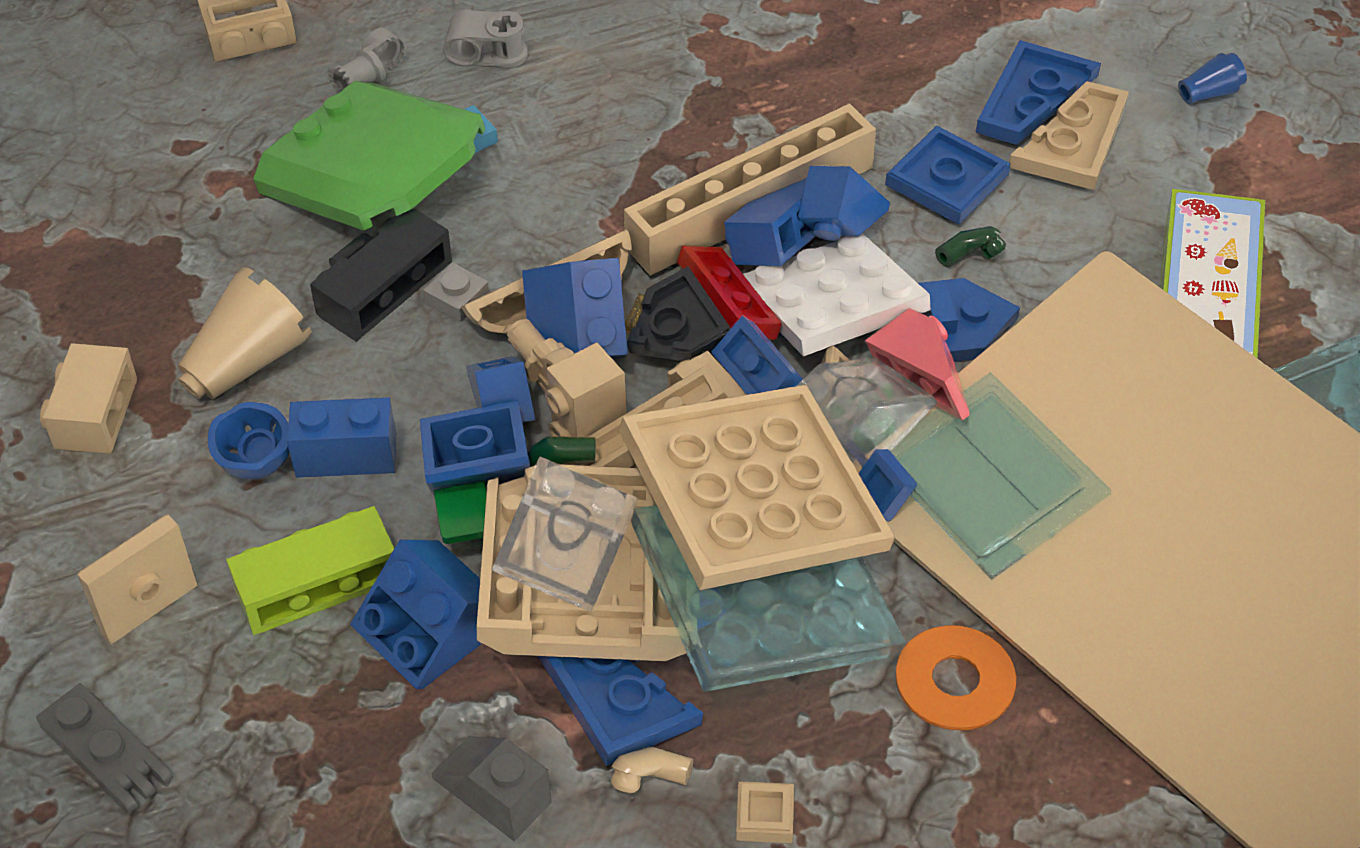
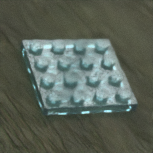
[631,505,906,692]

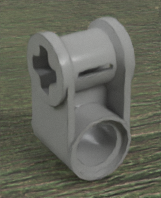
[443,9,528,68]

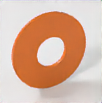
[896,625,1016,731]

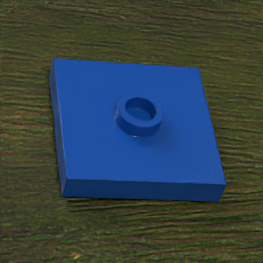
[885,125,1011,224]

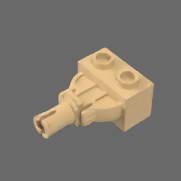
[507,319,627,437]

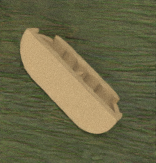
[461,230,632,334]

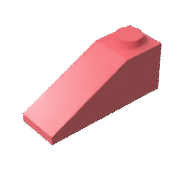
[865,308,970,420]

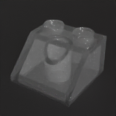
[798,357,937,469]
[492,457,638,612]

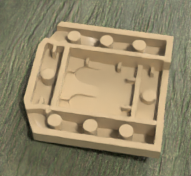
[477,464,696,661]

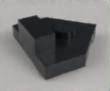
[627,266,731,361]

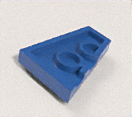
[538,656,703,766]

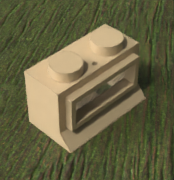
[198,0,297,62]

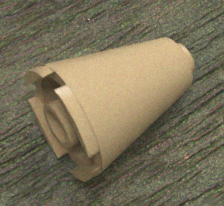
[178,267,312,399]

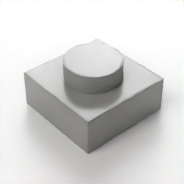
[423,262,490,322]

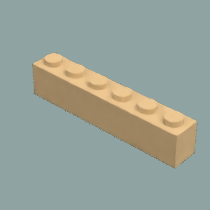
[624,103,876,276]

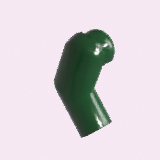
[935,226,1006,267]

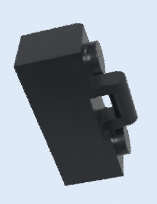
[310,208,452,342]

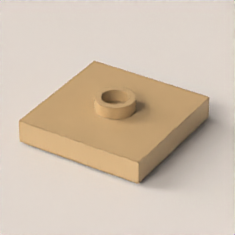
[77,514,198,645]

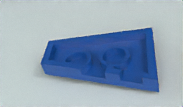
[976,40,1101,145]

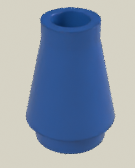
[1178,53,1247,104]

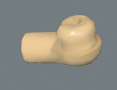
[611,747,693,793]

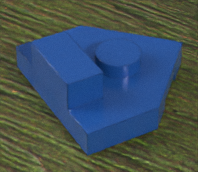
[918,278,1020,362]

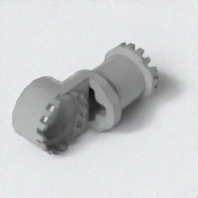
[328,27,406,94]

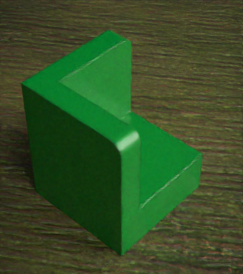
[433,481,487,544]

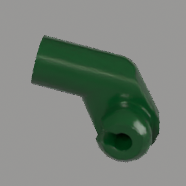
[528,436,596,467]

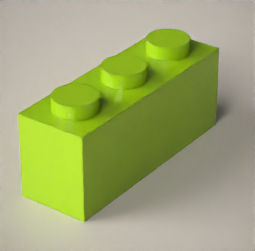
[226,505,394,636]

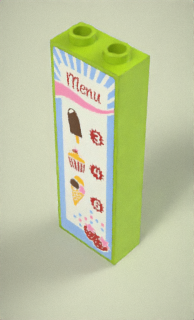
[1160,189,1265,358]

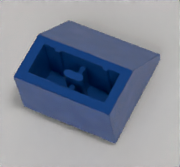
[350,539,481,689]

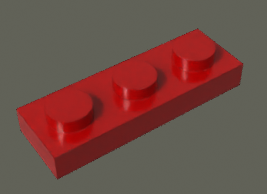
[677,246,782,340]

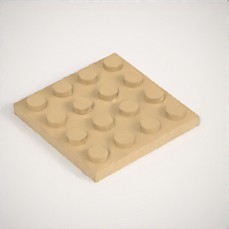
[619,385,895,590]

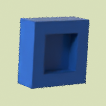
[858,449,918,521]

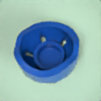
[208,402,290,479]

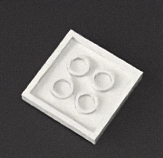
[743,233,931,356]

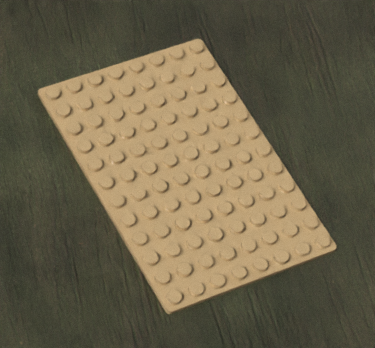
[852,251,1360,848]

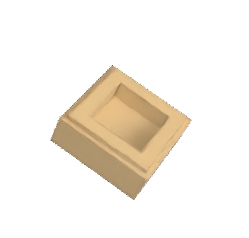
[736,781,794,843]

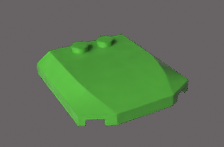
[253,81,485,231]

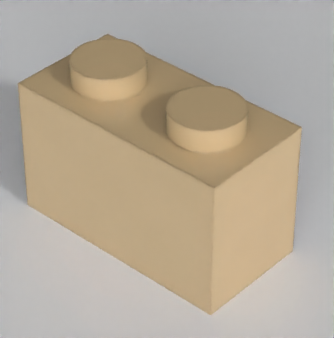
[40,343,137,454]

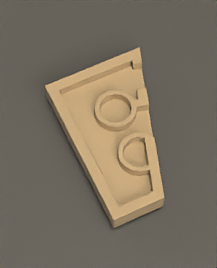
[1009,81,1129,190]

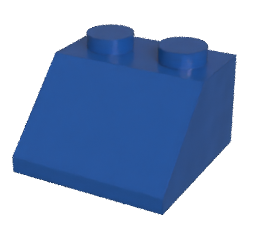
[522,258,628,359]
[420,400,531,495]

